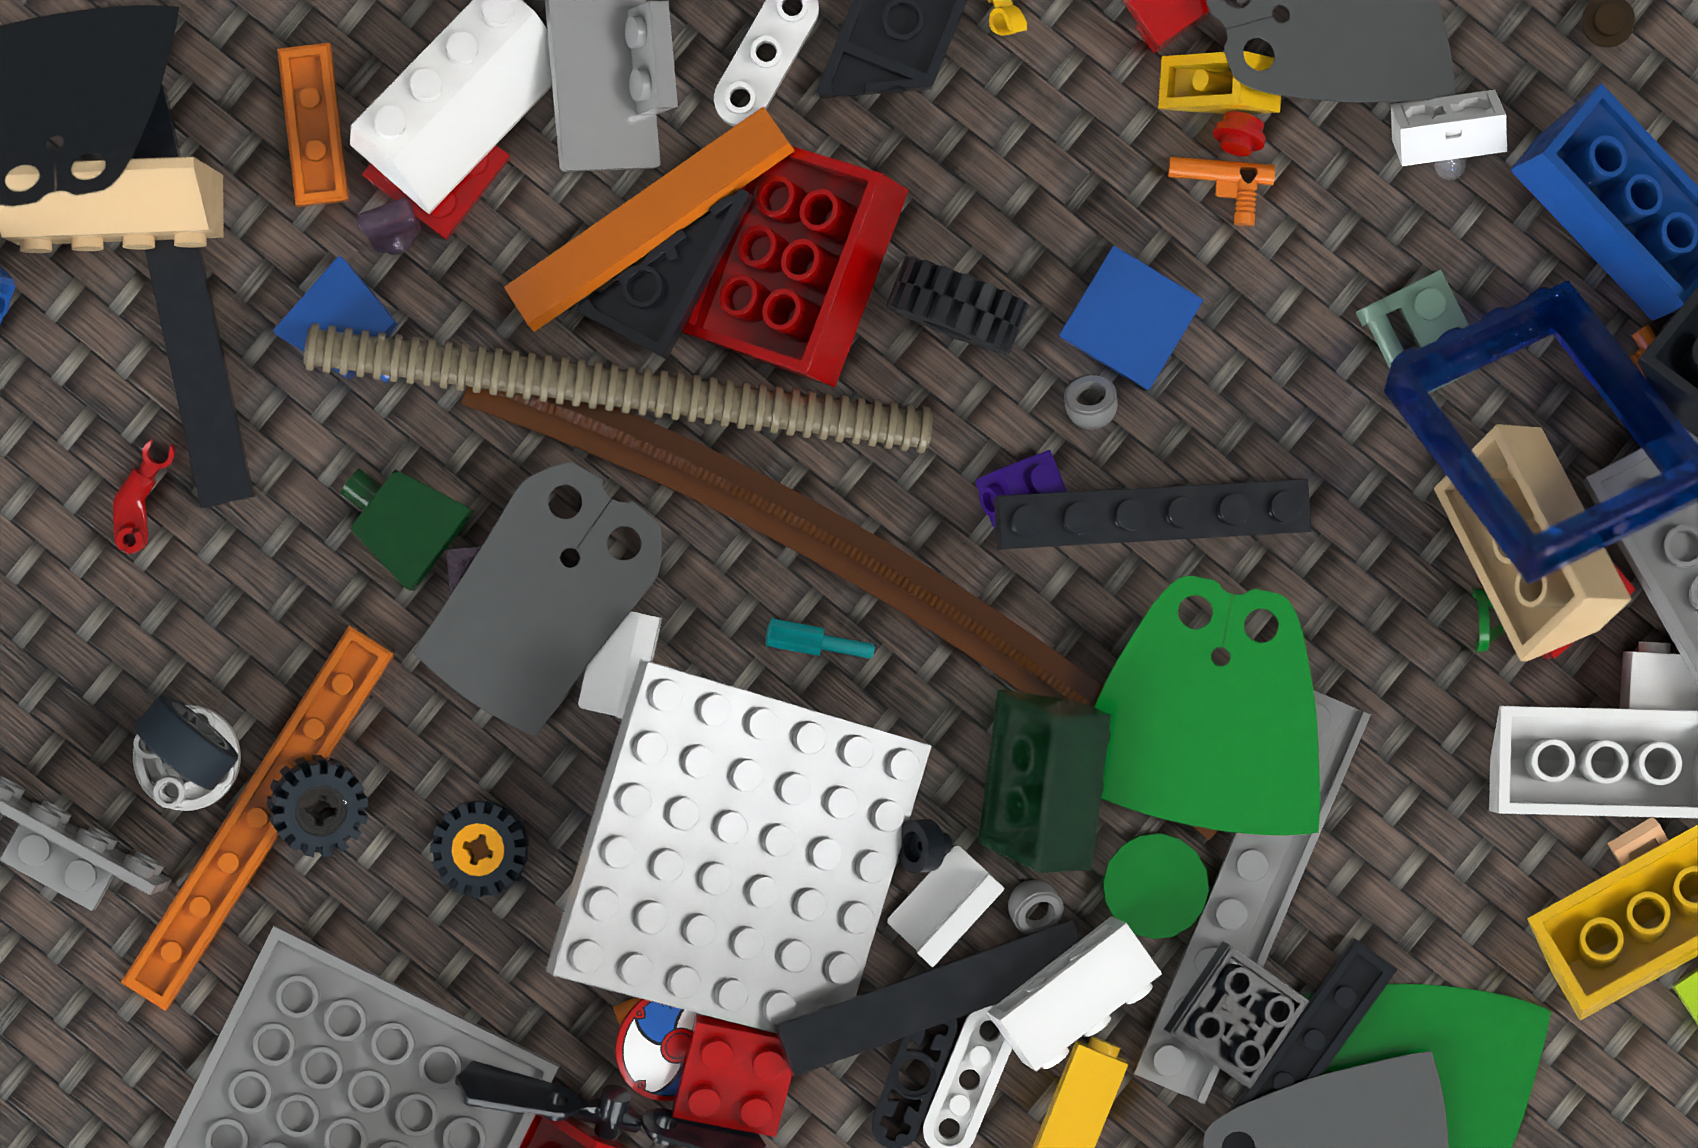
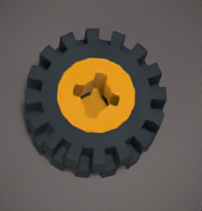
[430,800,529,898]

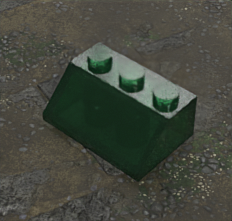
[978,690,1112,873]

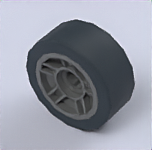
[134,694,238,790]

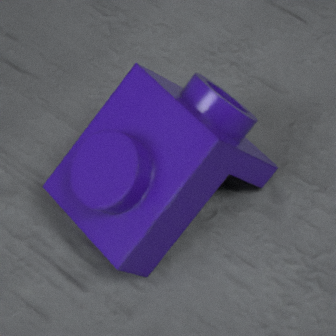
[975,450,1067,528]

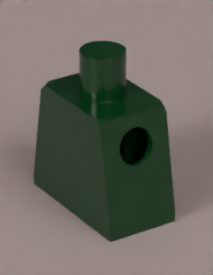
[340,468,475,591]

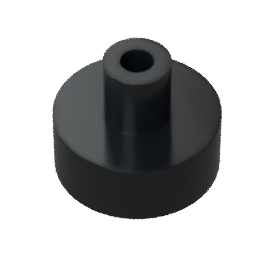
[898,819,952,873]

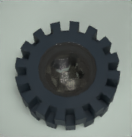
[267,755,369,857]

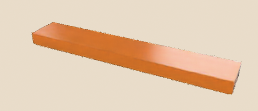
[504,106,794,332]

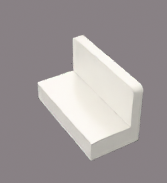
[578,611,662,718]
[887,845,1005,967]

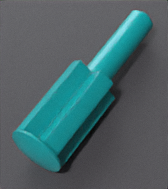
[765,617,875,659]

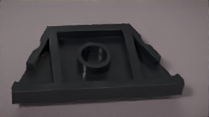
[816,0,968,98]

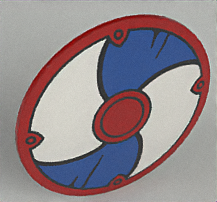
[615,999,707,1101]

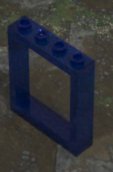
[1384,280,1698,584]

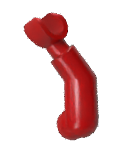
[113,438,176,554]

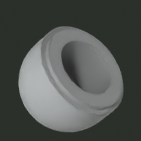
[1064,375,1118,430]
[1008,879,1064,934]

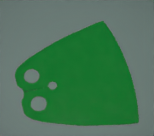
[1065,576,1320,836]
[1302,984,1551,1148]

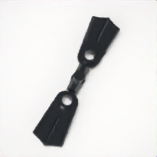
[455,1061,766,1148]

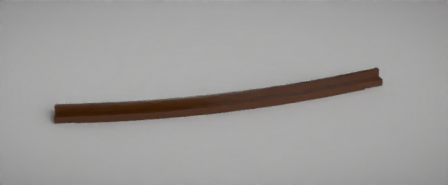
[461,387,1218,840]

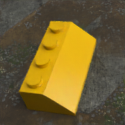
[1527,825,1698,1021]

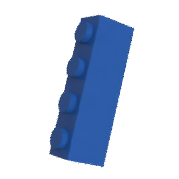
[1510,83,1698,321]

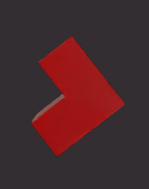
[1122,0,1210,54]

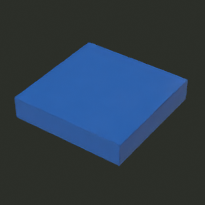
[1058,245,1204,391]

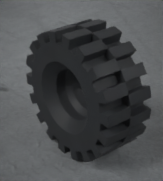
[886,256,1029,355]

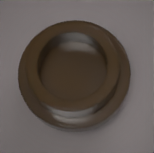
[1581,0,1635,48]

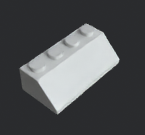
[350,0,552,214]
[1489,706,1698,818]

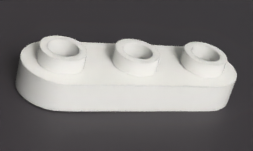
[714,0,819,126]
[923,1004,1012,1148]

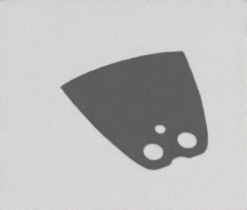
[1206,0,1455,103]
[1203,1051,1449,1148]

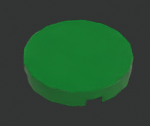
[1102,833,1209,939]

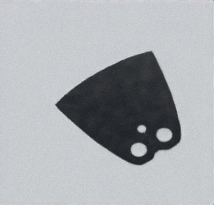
[0,5,179,207]

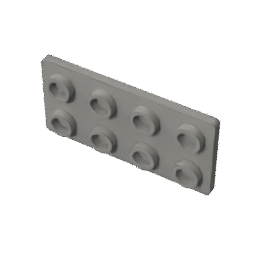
[545,0,678,172]
[0,776,171,911]

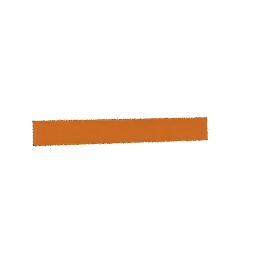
[121,625,395,1011]

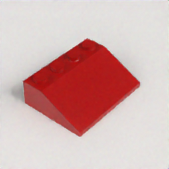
[682,146,909,388]

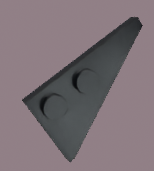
[576,188,754,359]

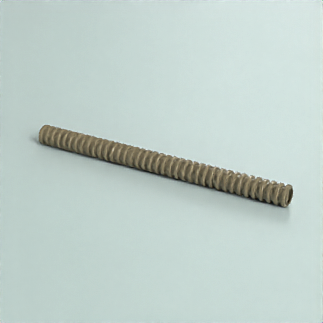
[304,323,933,454]

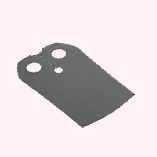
[412,462,662,737]

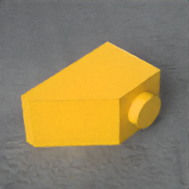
[1158,51,1281,114]

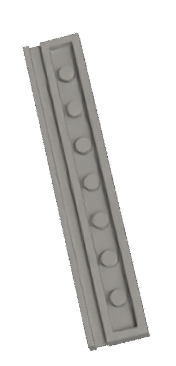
[1133,690,1371,1104]

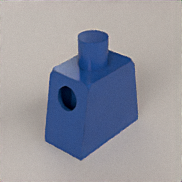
[273,255,399,384]

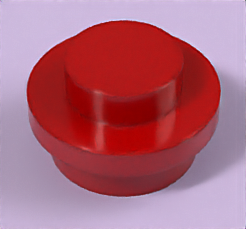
[1213,111,1266,156]

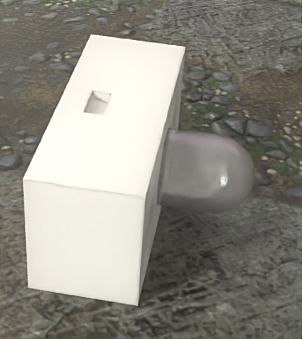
[1391,90,1507,181]

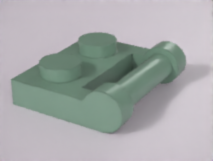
[1355,270,1488,406]

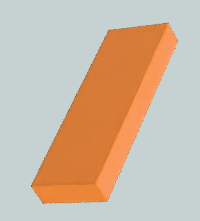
[277,43,350,207]

